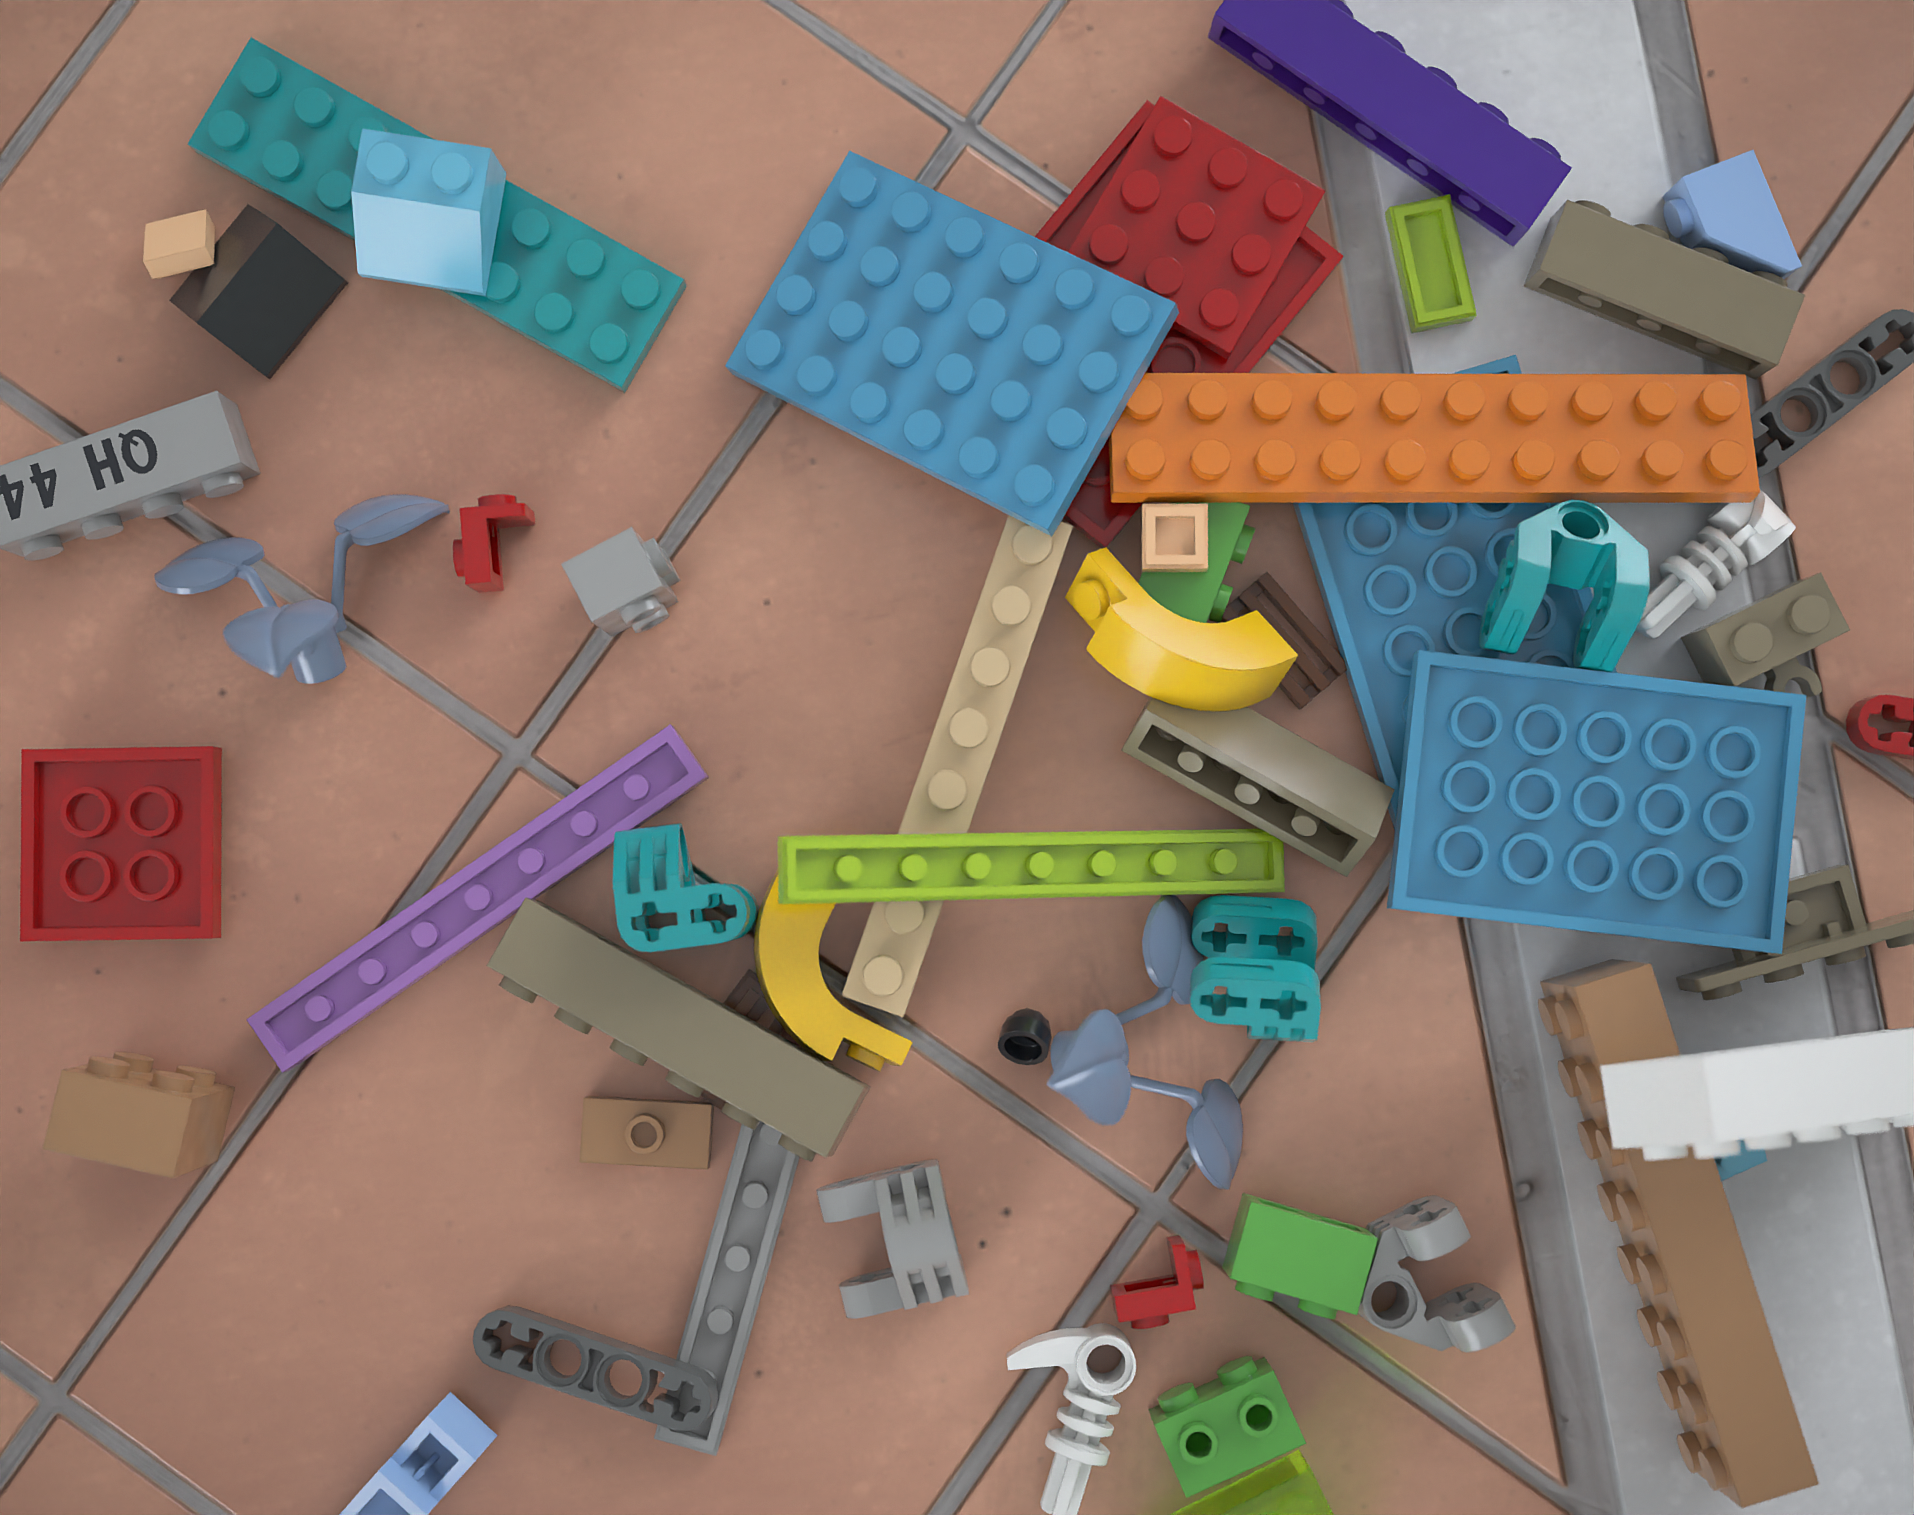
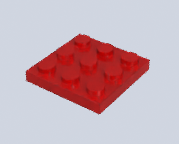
[1068,96,1326,359]
[20,746,222,942]

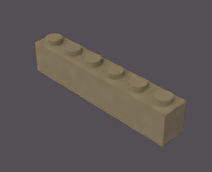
[487,897,871,1162]

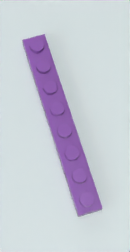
[246,724,709,1073]

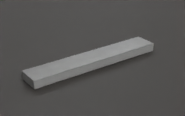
[654,1121,800,1456]

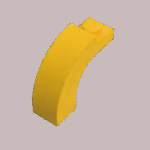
[1065,547,1298,712]
[754,869,913,1072]

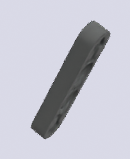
[1751,309,1914,478]
[473,1305,718,1432]

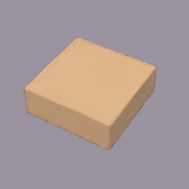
[143,209,215,279]
[1142,504,1208,572]

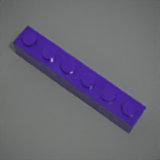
[1208,0,1572,247]

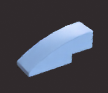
[339,1392,498,1515]

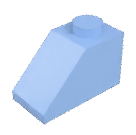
[1663,150,1802,279]

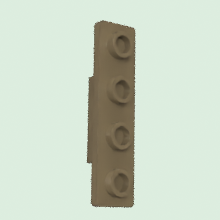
[1676,865,1914,1000]

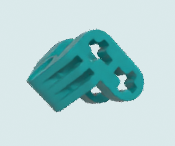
[1479,500,1650,672]
[612,823,759,952]
[1190,895,1321,1043]

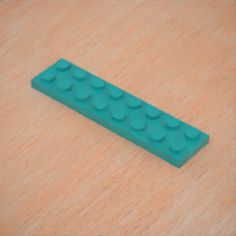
[188,37,687,393]

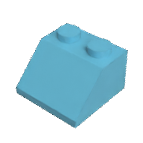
[351,129,507,296]

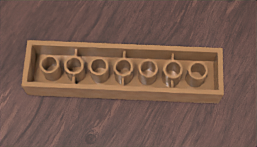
[1538,959,1819,1509]

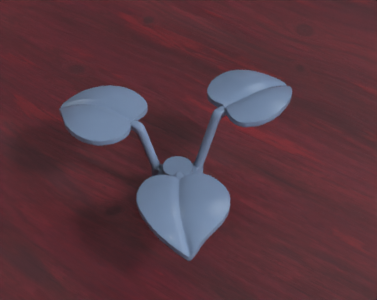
[154,494,450,684]
[1047,895,1243,1190]

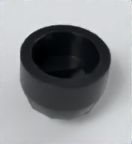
[998,1008,1052,1065]

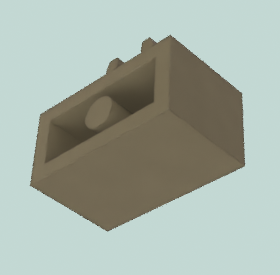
[1680,572,1850,698]

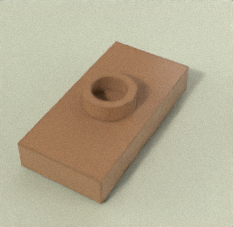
[579,1096,714,1170]

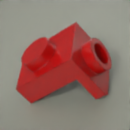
[453,494,535,593]
[1110,1235,1204,1329]

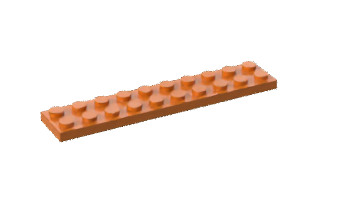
[1109,373,1760,503]

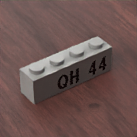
[0,391,260,560]

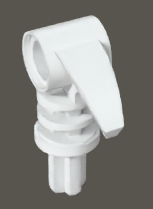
[1636,490,1796,639]
[1006,1323,1136,1515]

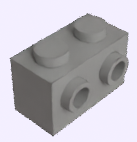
[561,527,680,637]

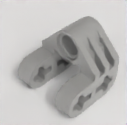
[816,1159,969,1319]
[1358,1195,1516,1352]

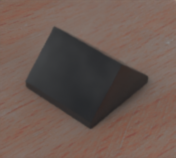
[169,204,348,379]

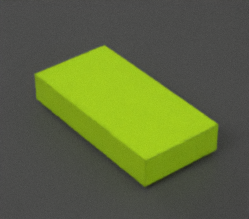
[1384,194,1477,333]

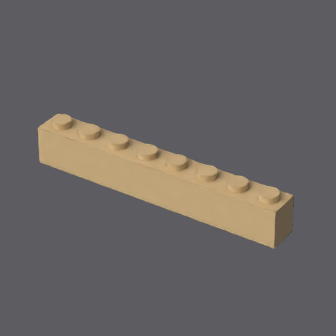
[842,515,1073,1017]

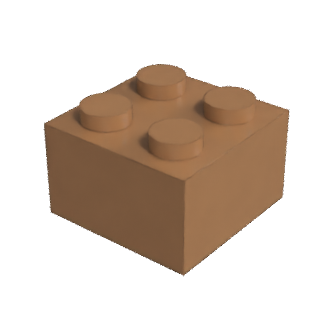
[43,1052,235,1178]

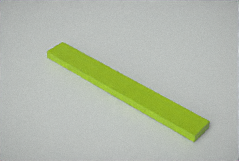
[778,829,1285,904]

